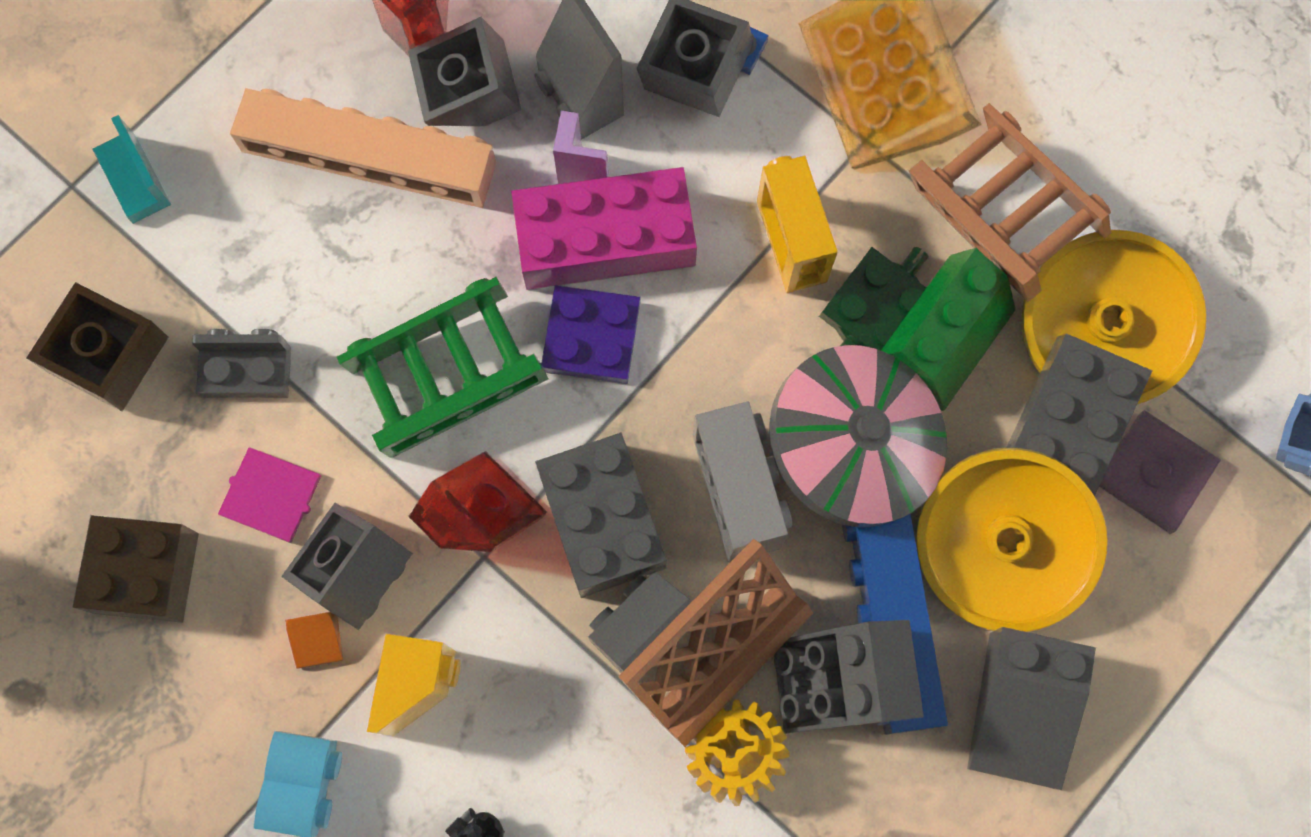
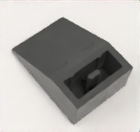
[774,620,924,734]

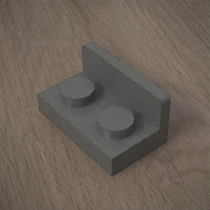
[192,329,291,398]

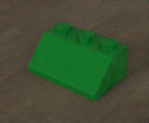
[881,248,1016,411]

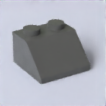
[408,17,521,126]
[281,503,413,630]
[588,571,692,673]

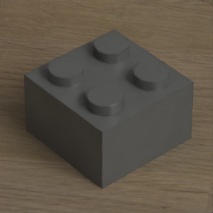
[636,0,753,117]

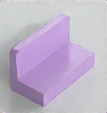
[553,111,609,184]

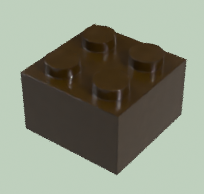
[26,282,169,412]
[73,515,199,623]

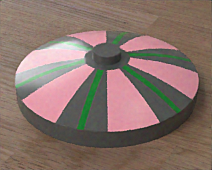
[769,345,947,528]

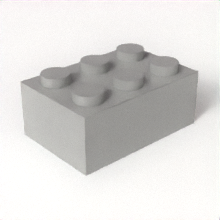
[693,401,793,563]

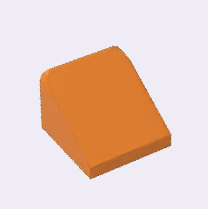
[285,612,343,669]

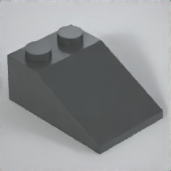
[534,0,624,140]
[967,627,1096,790]

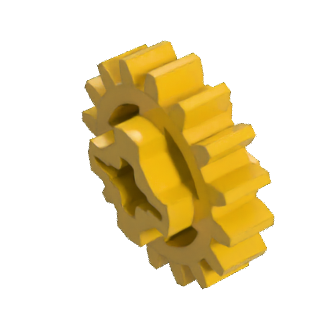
[685,699,790,806]

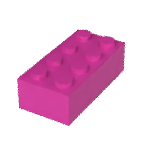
[511,167,697,290]

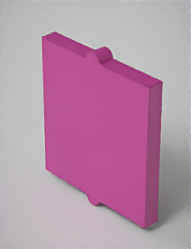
[218,447,321,543]

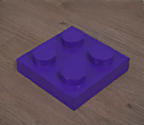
[541,285,641,384]

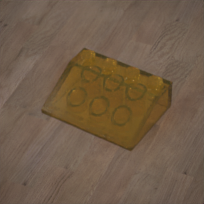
[798,0,982,170]

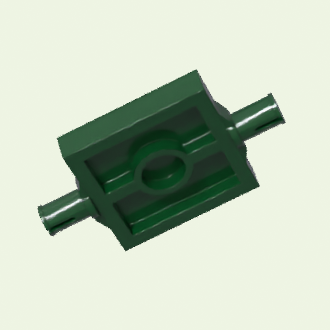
[818,247,929,351]

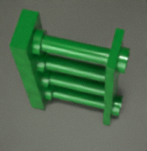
[337,277,549,458]

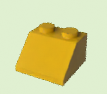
[367,634,461,736]

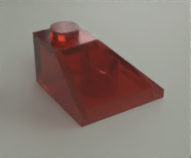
[408,451,547,552]

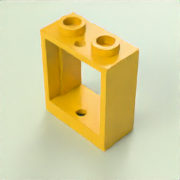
[757,155,838,293]

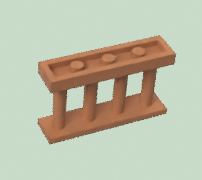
[909,103,1111,302]

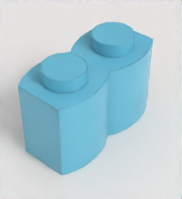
[254,731,342,837]

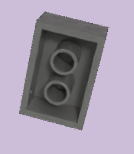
[1006,333,1153,496]
[535,432,667,598]

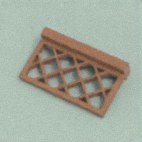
[618,539,813,747]

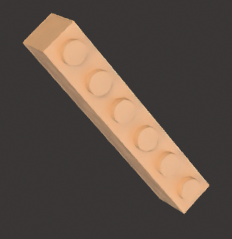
[230,88,496,208]

